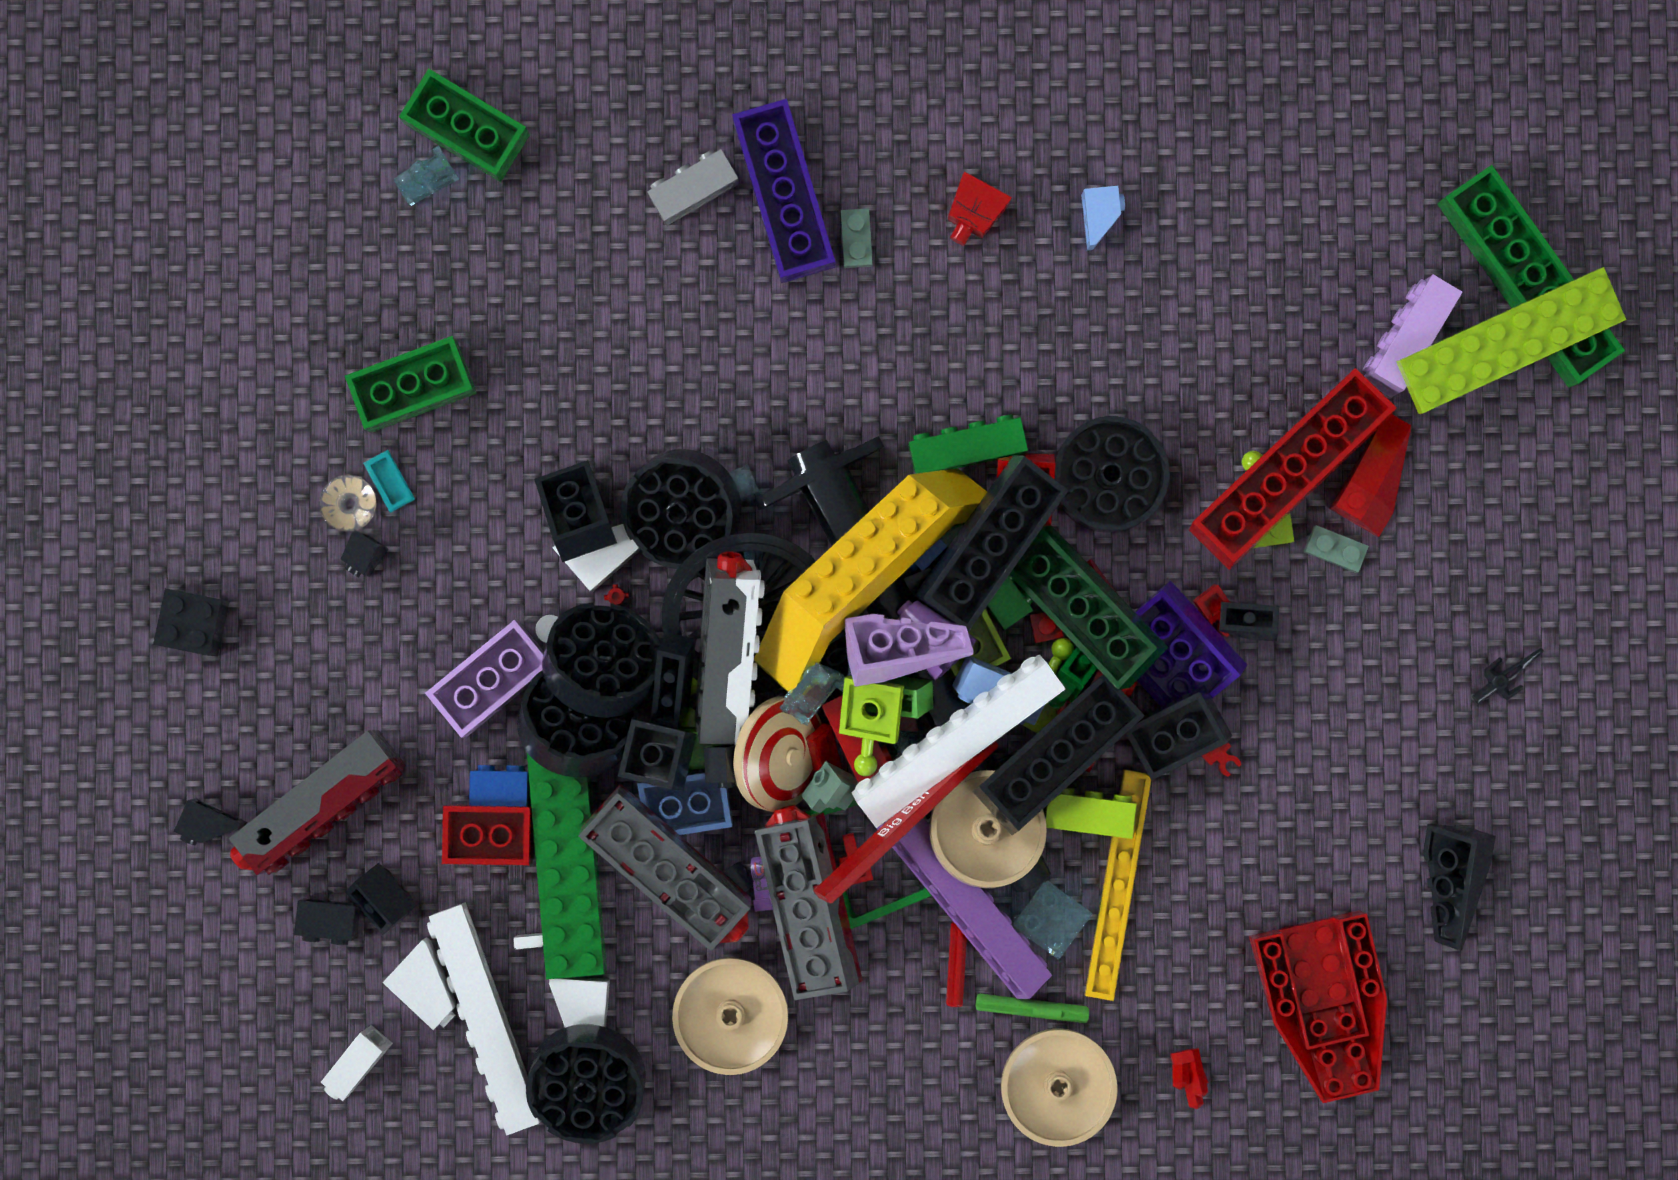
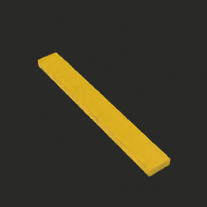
[1085,769,1151,1001]

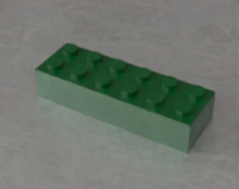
[1009,525,1168,690]

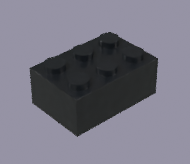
[534,460,617,562]
[1126,685,1232,780]

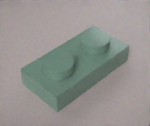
[841,209,872,268]
[1304,525,1369,573]

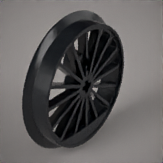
[662,533,816,694]

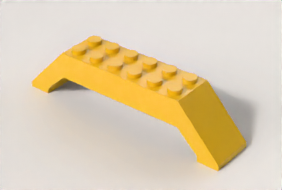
[754,468,987,697]

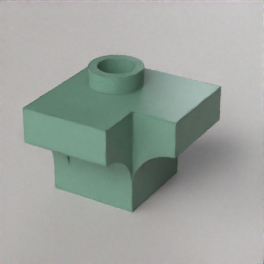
[801,761,858,813]

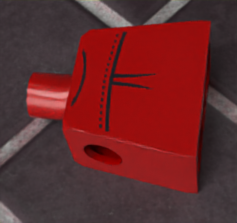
[948,171,1012,246]

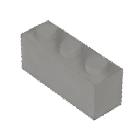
[647,149,739,226]

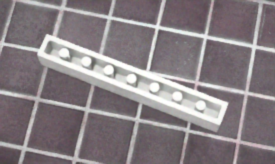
[851,655,1065,828]
[427,902,541,1135]

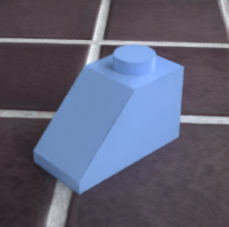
[1081,186,1125,250]

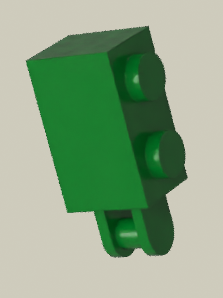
[1048,647,1097,709]

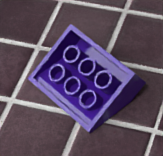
[1135,580,1247,707]

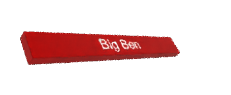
[813,741,999,904]

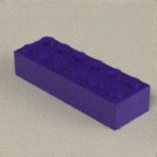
[732,99,835,284]

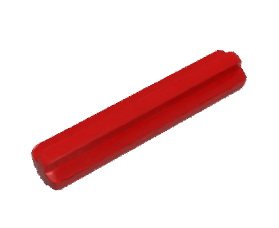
[946,922,967,1007]

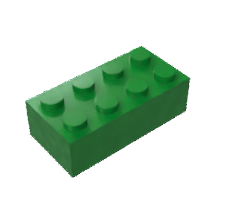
[399,68,530,182]
[345,336,477,433]

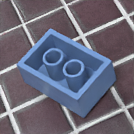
[637,769,733,835]

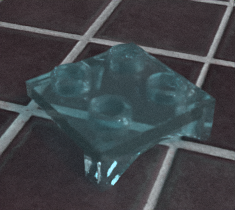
[779,662,845,726]
[1011,880,1093,960]

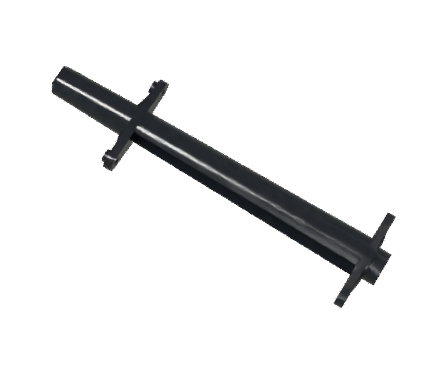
[754,436,1051,892]

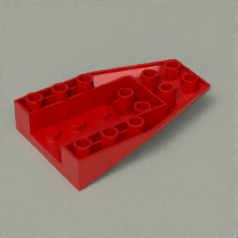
[1249,910,1387,1103]

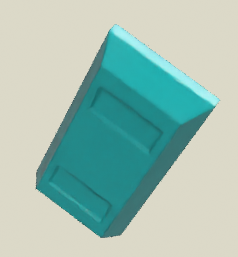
[363,450,415,513]

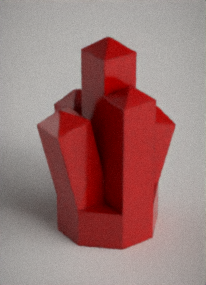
[1170,1048,1209,1109]

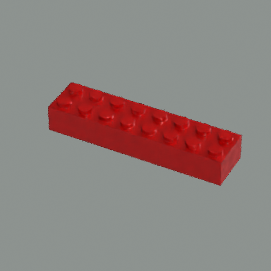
[1189,368,1397,570]

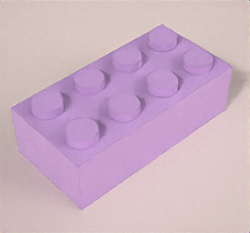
[1363,274,1462,397]
[425,620,544,738]

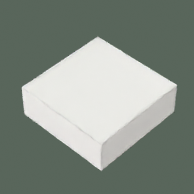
[514,933,543,949]

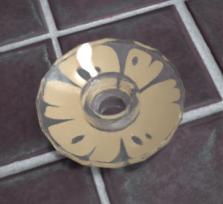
[319,475,376,531]

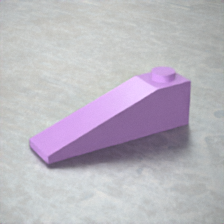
[845,614,974,687]

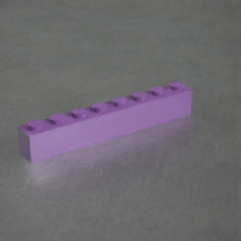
[877,818,1052,999]

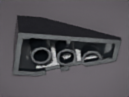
[1423,824,1496,950]

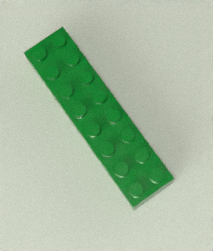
[1437,165,1625,388]
[527,753,607,980]

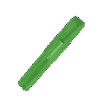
[976,994,1089,1023]

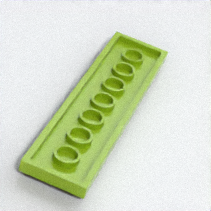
[1396,267,1626,414]

